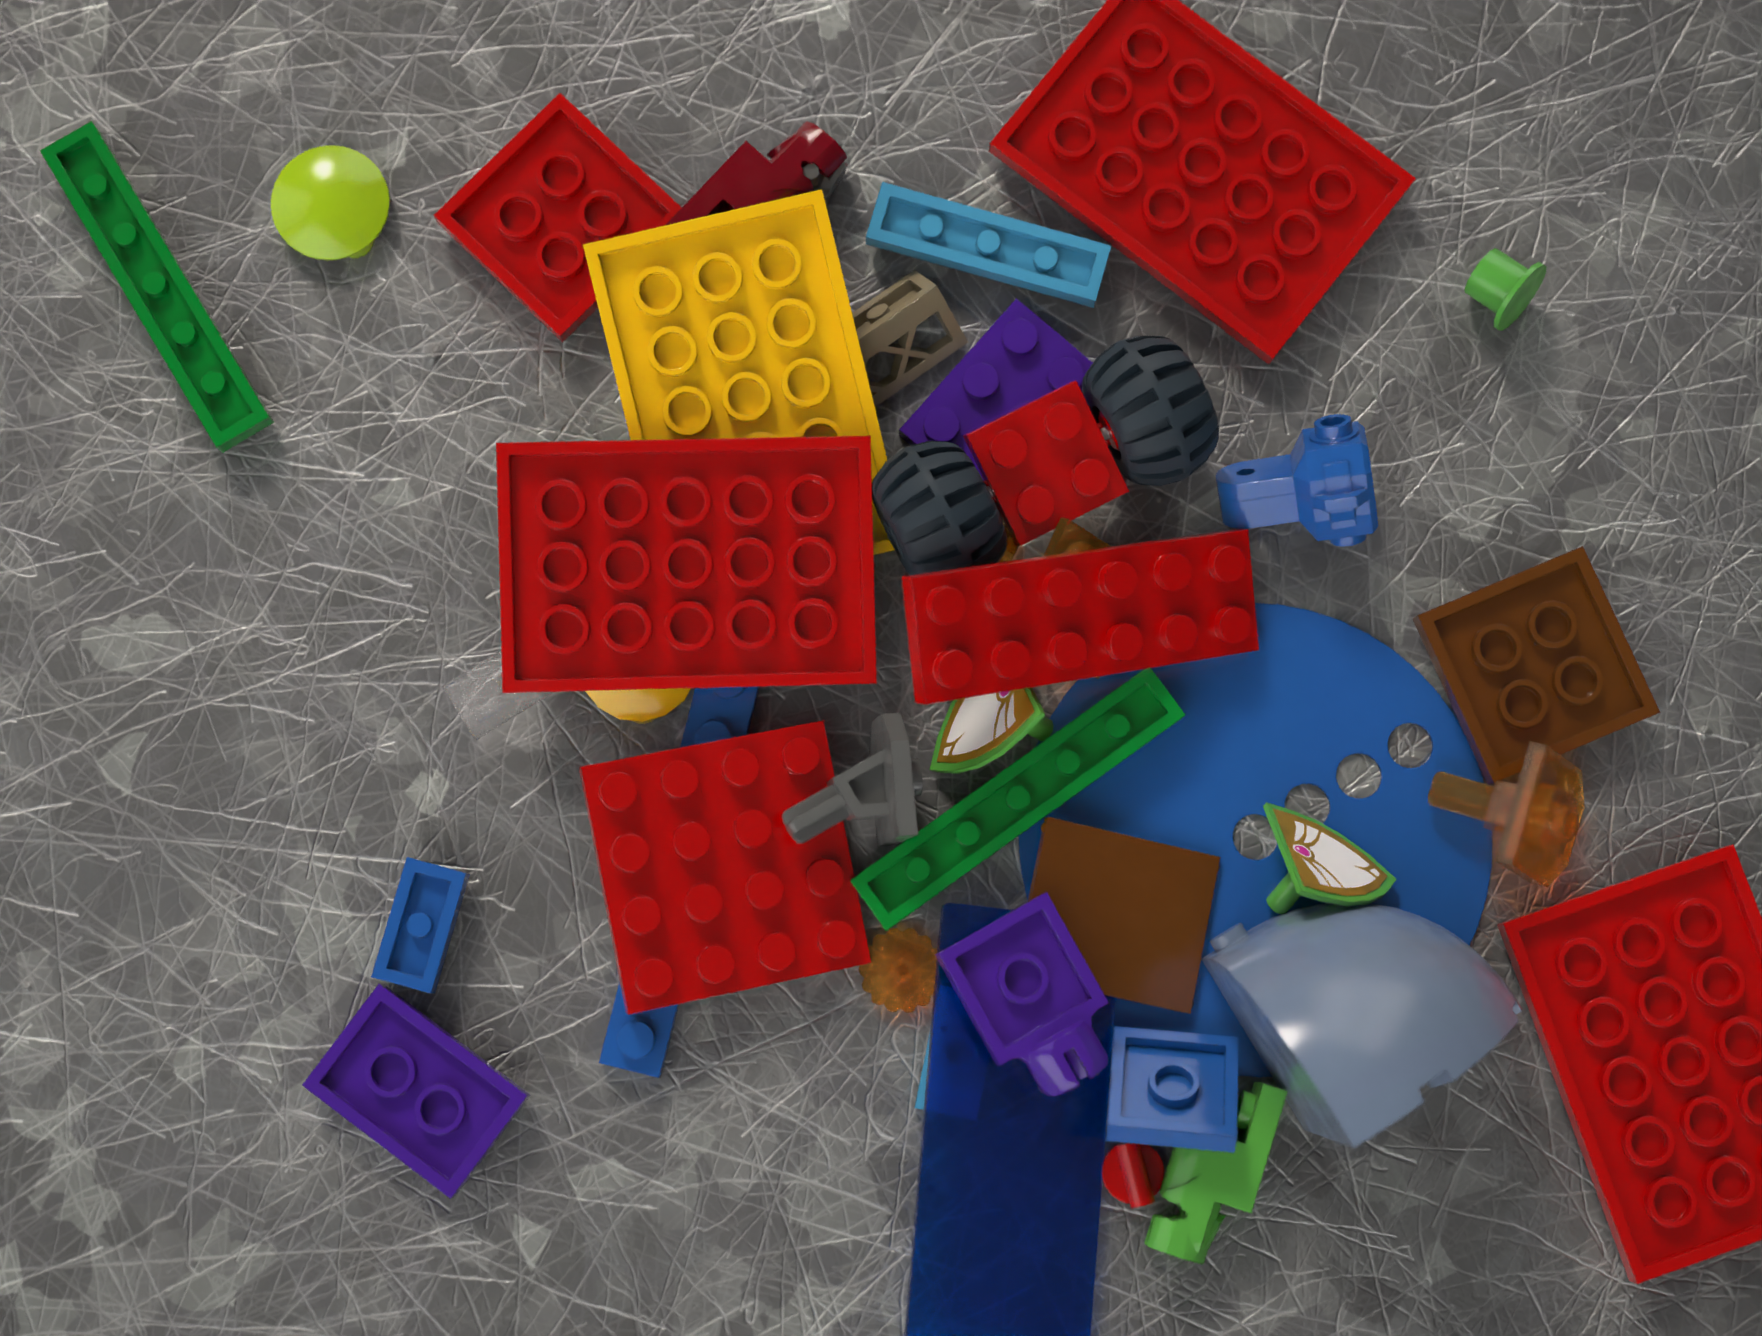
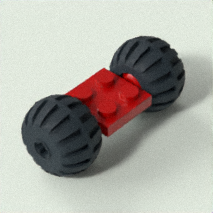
[872,335,1219,575]

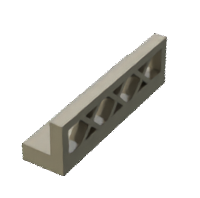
[852,270,968,407]

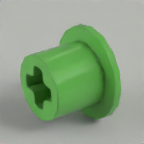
[1465,248,1547,331]

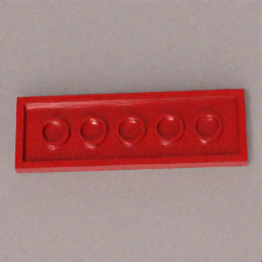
[902,529,1259,705]

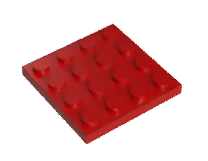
[579,720,871,1015]

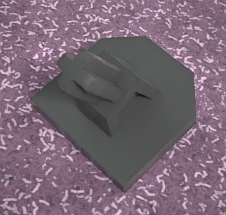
[782,713,923,847]

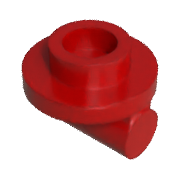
[1101,1142,1164,1208]

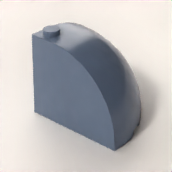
[1201,903,1522,1148]

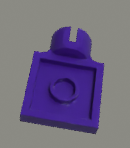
[935,892,1109,1096]

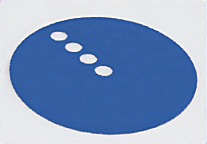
[1018,603,1493,1077]

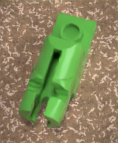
[1144,1082,1288,1265]

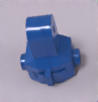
[1215,414,1378,547]

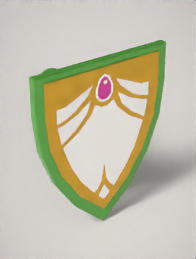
[930,687,1054,774]
[1263,802,1397,915]

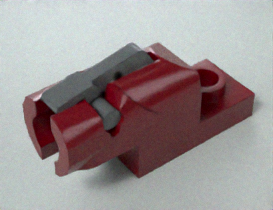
[666,121,848,225]

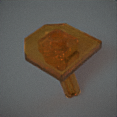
[1428,742,1585,887]

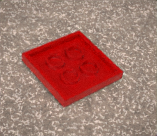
[433,93,682,343]

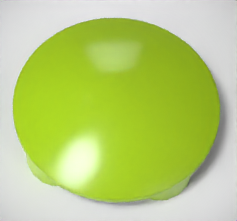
[271,145,390,260]

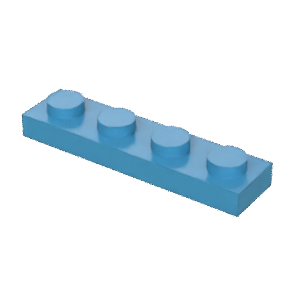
[866,182,1111,308]

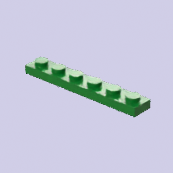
[40,121,274,453]
[850,668,1185,932]

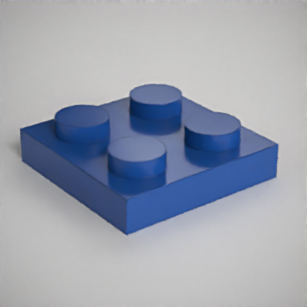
[1106,1026,1239,1152]

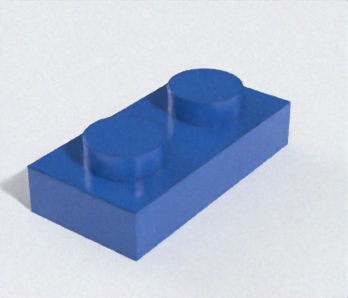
[371,857,470,994]

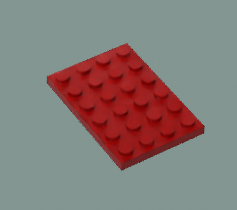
[989,0,1416,365]
[496,436,877,693]
[1497,844,1762,1284]

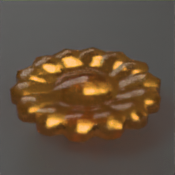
[859,928,944,1013]

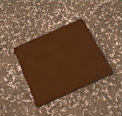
[1028,817,1220,1014]

